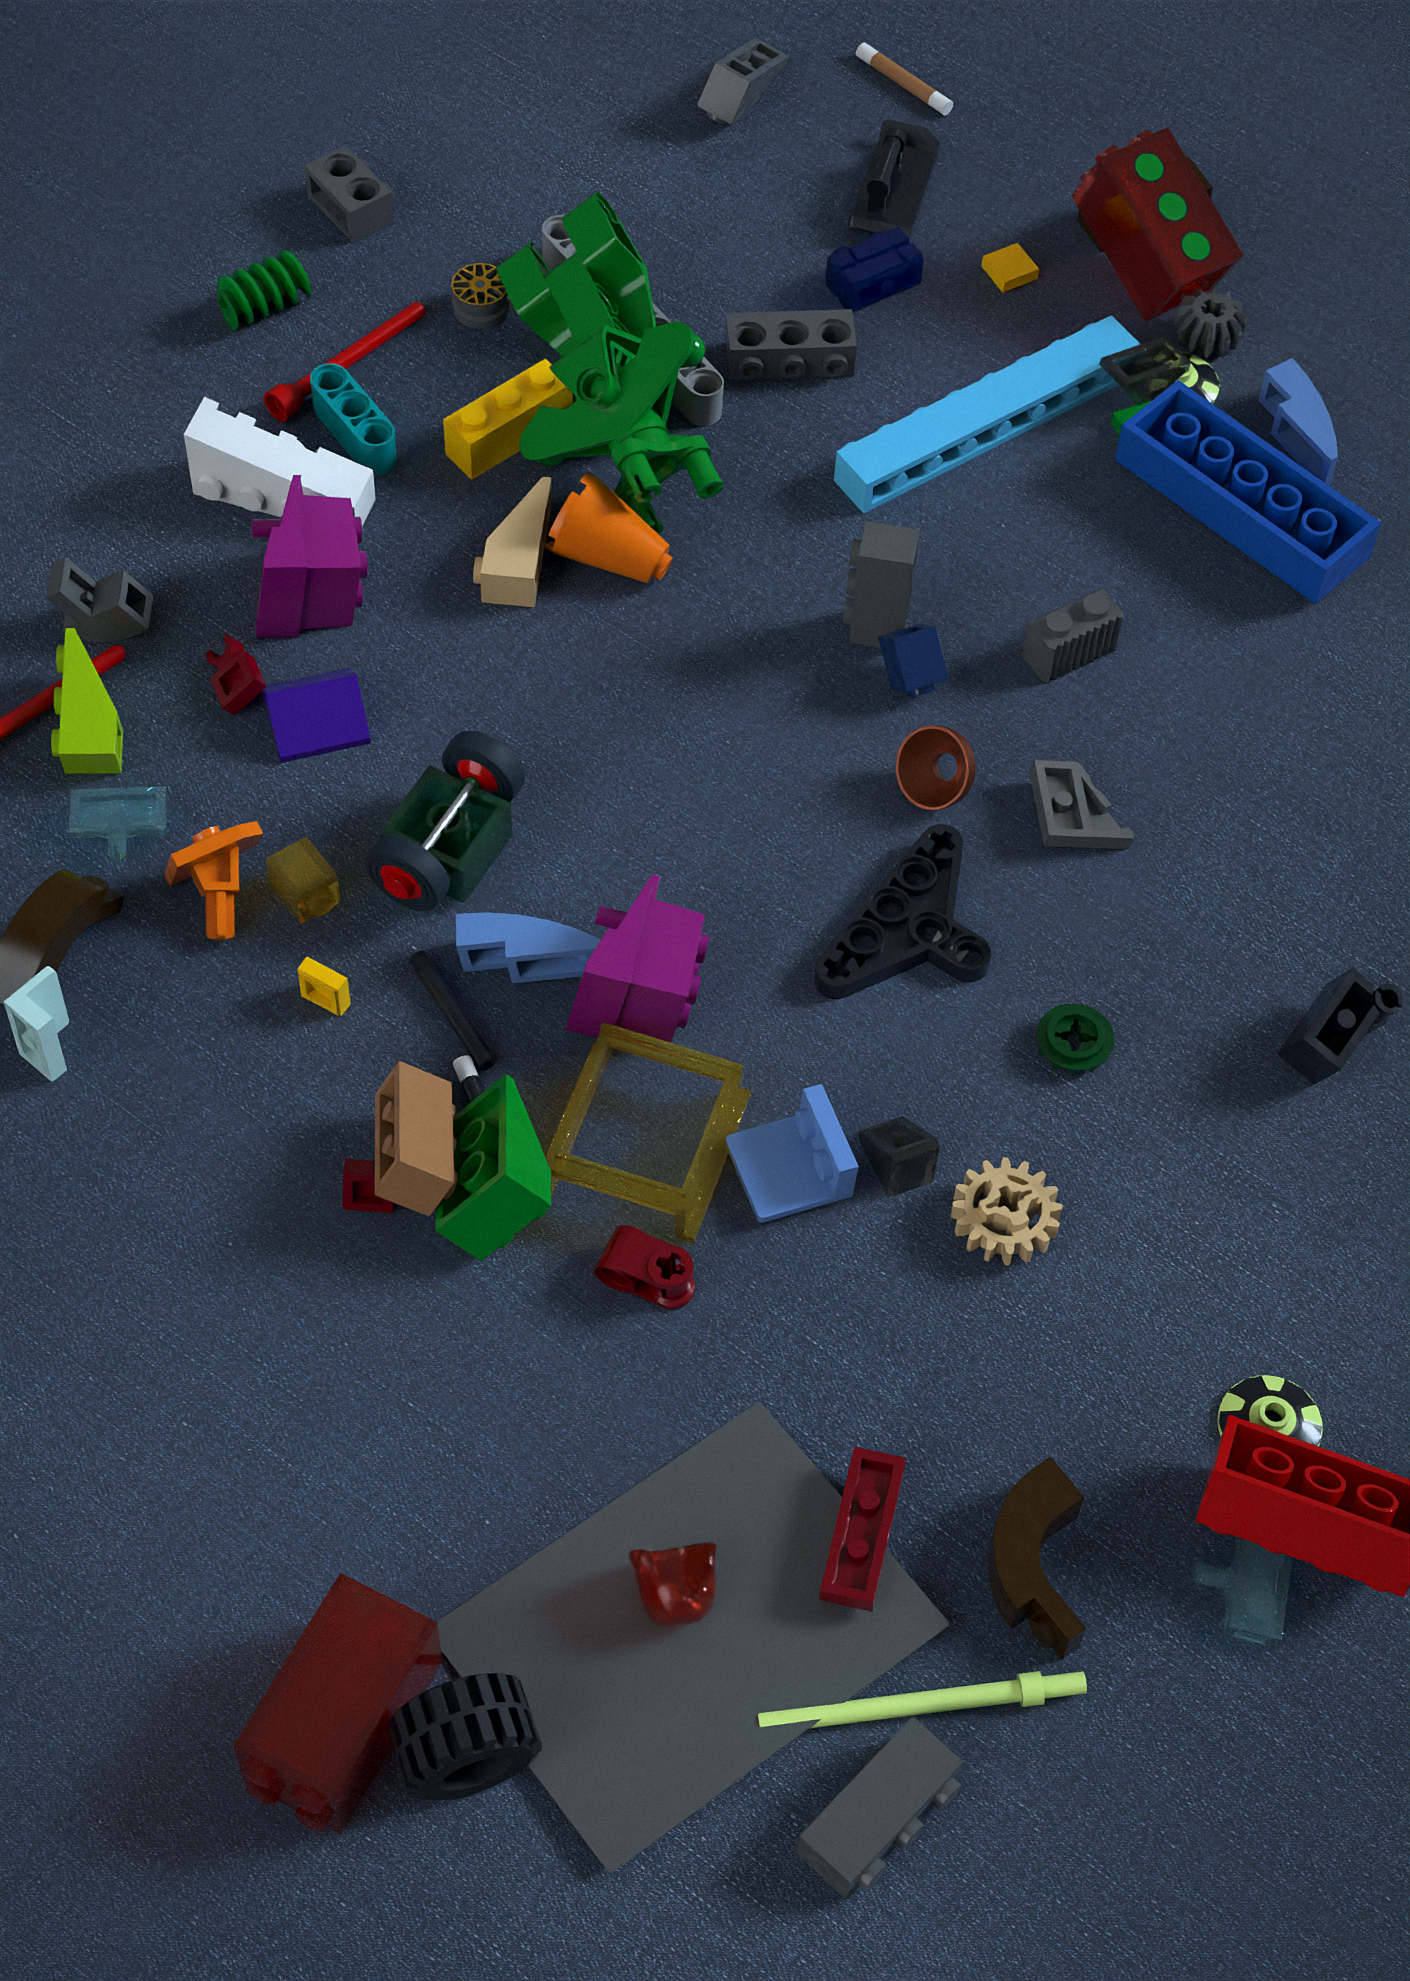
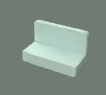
[4,966,69,1082]

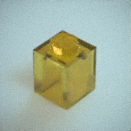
[266,836,341,924]

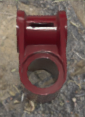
[593,1225,695,1310]

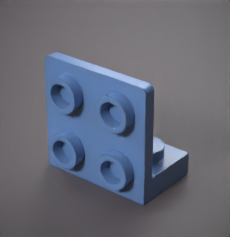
[725,1084,859,1223]

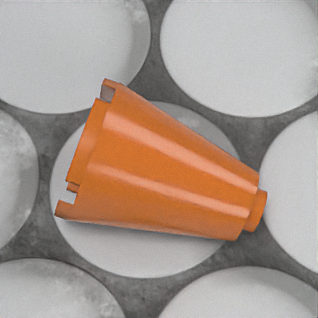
[545,472,673,584]

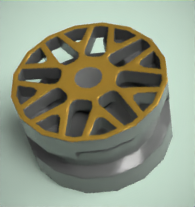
[451,263,510,329]

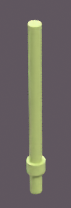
[758,1671,1087,1728]

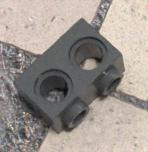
[304,145,395,243]

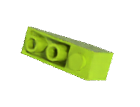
[51,628,123,774]

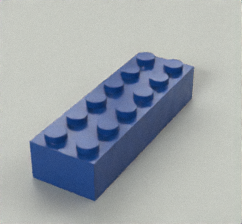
[1115,380,1381,604]

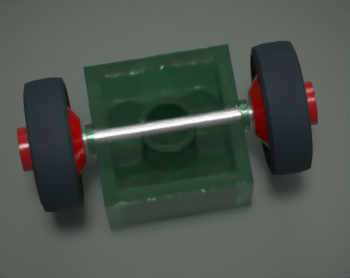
[365,730,525,911]

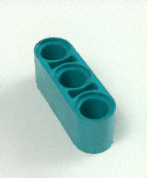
[310,363,397,475]

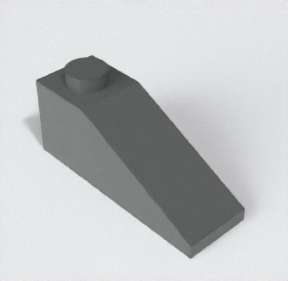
[697,38,789,125]

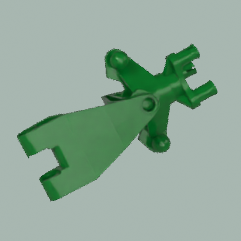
[496,191,724,535]

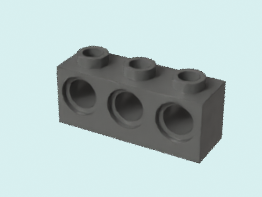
[725,309,857,380]

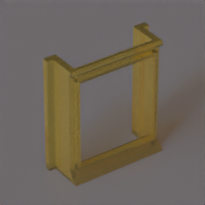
[545,1022,751,1243]

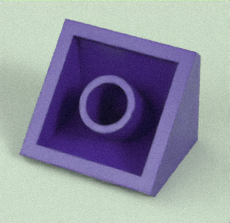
[261,668,371,763]

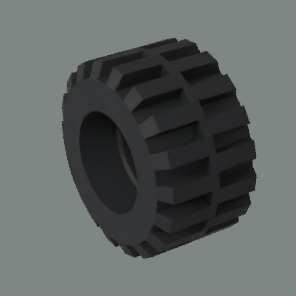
[387,1673,542,1800]

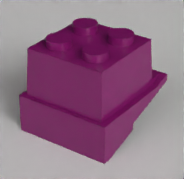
[251,475,368,638]
[566,875,709,1045]

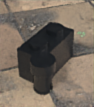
[1277,967,1404,1085]

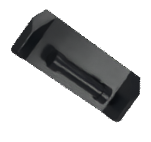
[847,120,940,239]

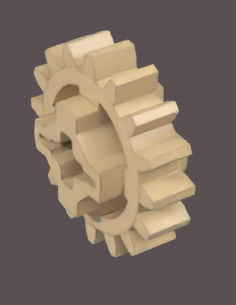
[951,1157,1062,1265]

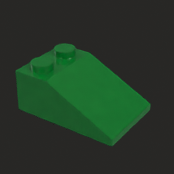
[435,1074,551,1261]

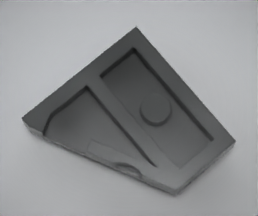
[1029,760,1135,849]

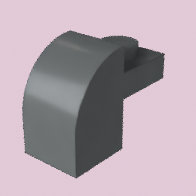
[46,556,153,642]

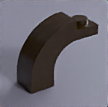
[0,869,125,1005]
[988,1457,1086,1660]

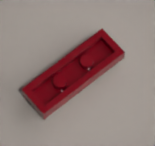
[819,1447,906,1612]

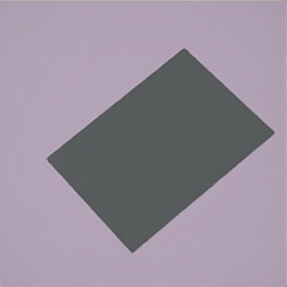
[427,1402,949,1873]

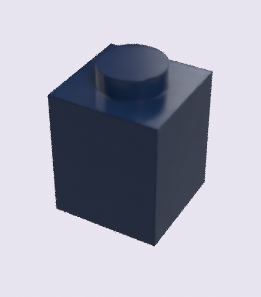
[878,624,948,697]

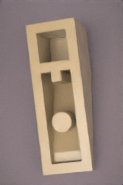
[473,477,552,608]

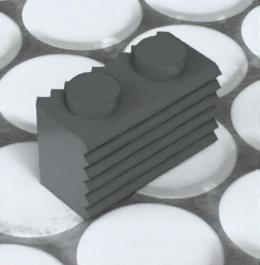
[1021,588,1124,683]

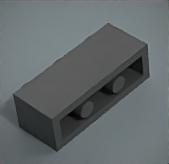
[843,521,920,648]
[796,1716,963,1900]

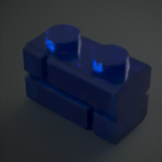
[825,227,924,312]

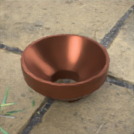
[895,725,976,810]

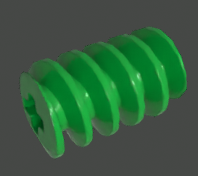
[217,250,311,330]

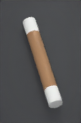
[856,42,953,116]

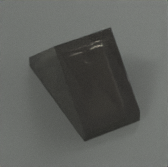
[1099,336,1191,406]
[857,1116,940,1198]

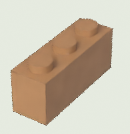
[375,1061,458,1216]

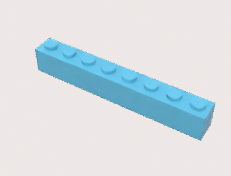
[834,315,1143,514]

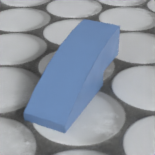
[1258,358,1338,486]
[455,912,601,983]

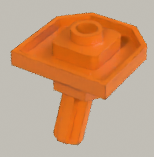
[164,821,263,941]

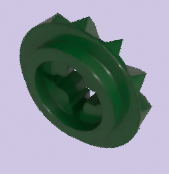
[1035,1004,1114,1076]

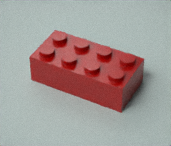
[1195,1415,1410,1597]

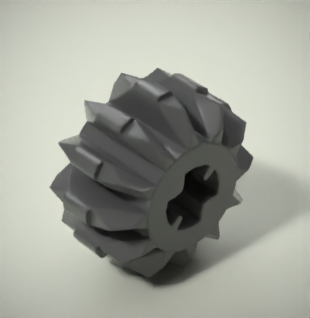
[1174,287,1247,359]

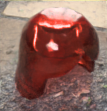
[628,1542,716,1627]

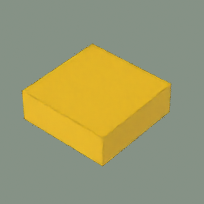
[981,243,1039,293]
[297,957,351,1016]

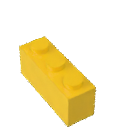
[443,359,573,480]

